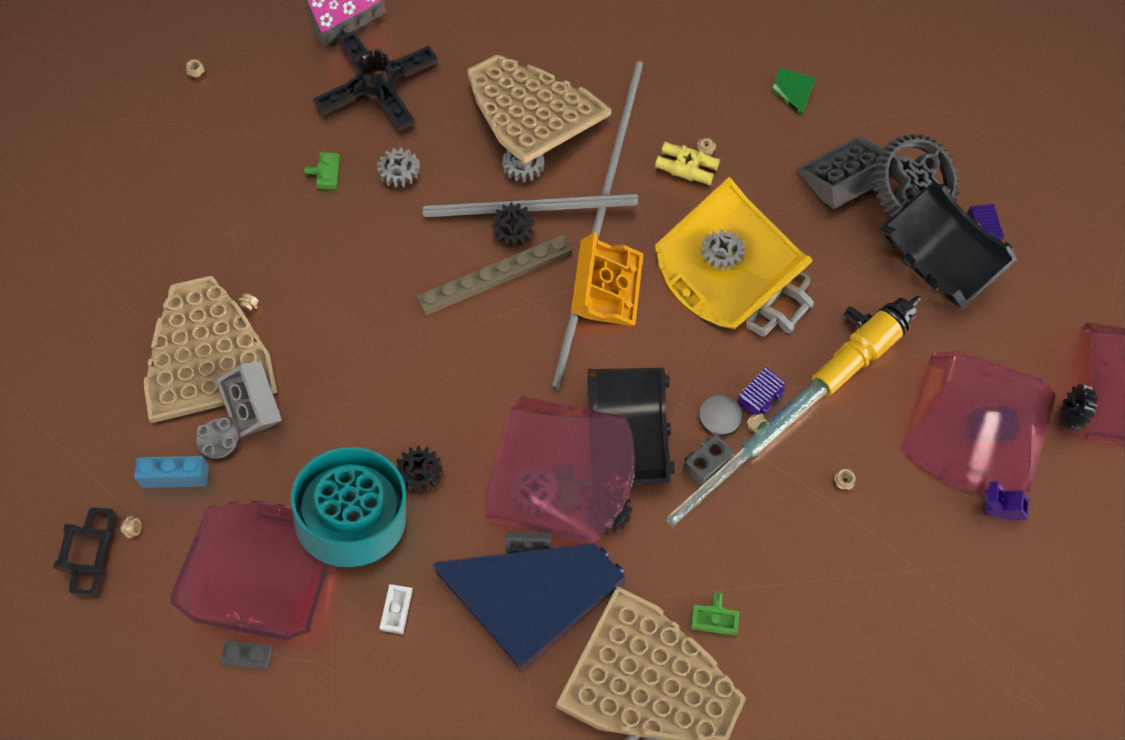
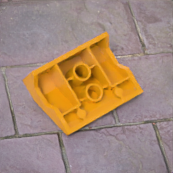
[571,232,643,326]

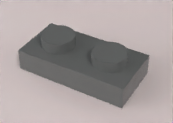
[506,531,551,553]
[220,640,272,670]

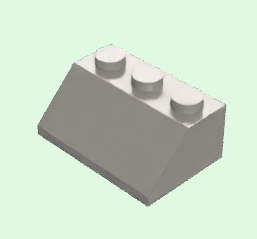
[216,361,282,439]

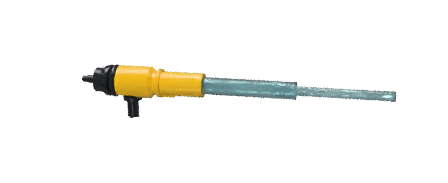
[666,296,921,526]

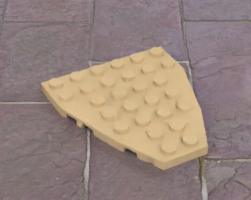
[468,55,611,164]
[143,276,278,423]
[556,586,746,740]

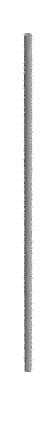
[552,61,643,390]

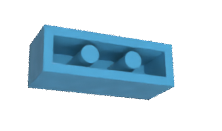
[134,456,209,488]

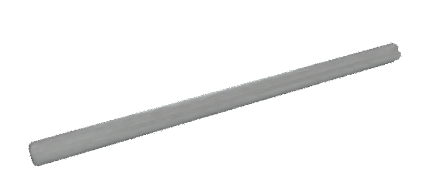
[422,194,638,217]

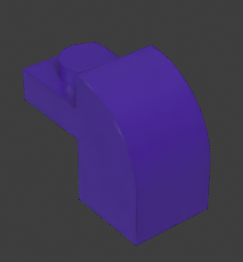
[985,481,1030,520]

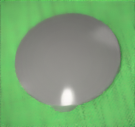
[700,395,742,436]
[196,418,239,459]

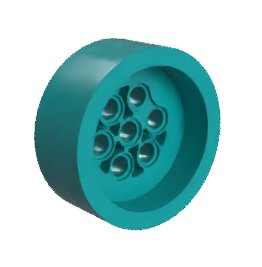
[291,447,406,567]

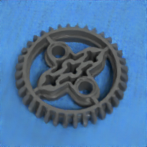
[872,134,961,217]

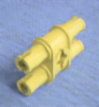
[655,141,720,185]

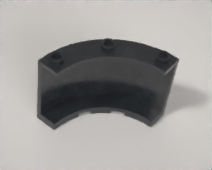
[879,181,1017,309]
[587,367,675,484]

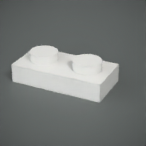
[380,584,413,634]

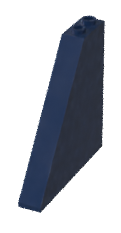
[433,544,625,672]

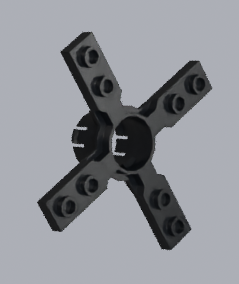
[313,31,438,132]

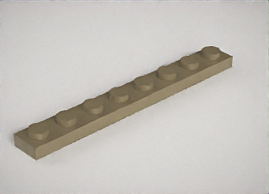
[417,235,572,315]

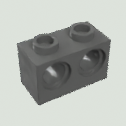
[683,435,735,488]

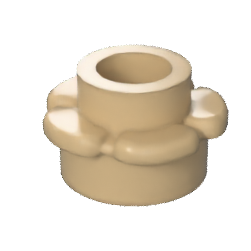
[186,60,205,77]
[697,138,716,156]
[239,293,259,311]
[747,414,767,434]
[834,469,856,490]
[121,516,141,538]

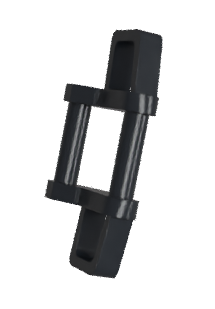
[53,507,116,597]

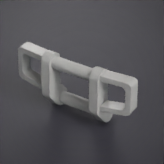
[746,272,815,336]

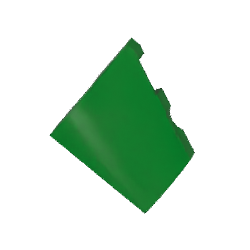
[772,67,816,115]

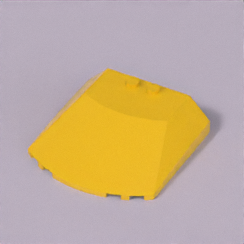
[655,177,813,329]

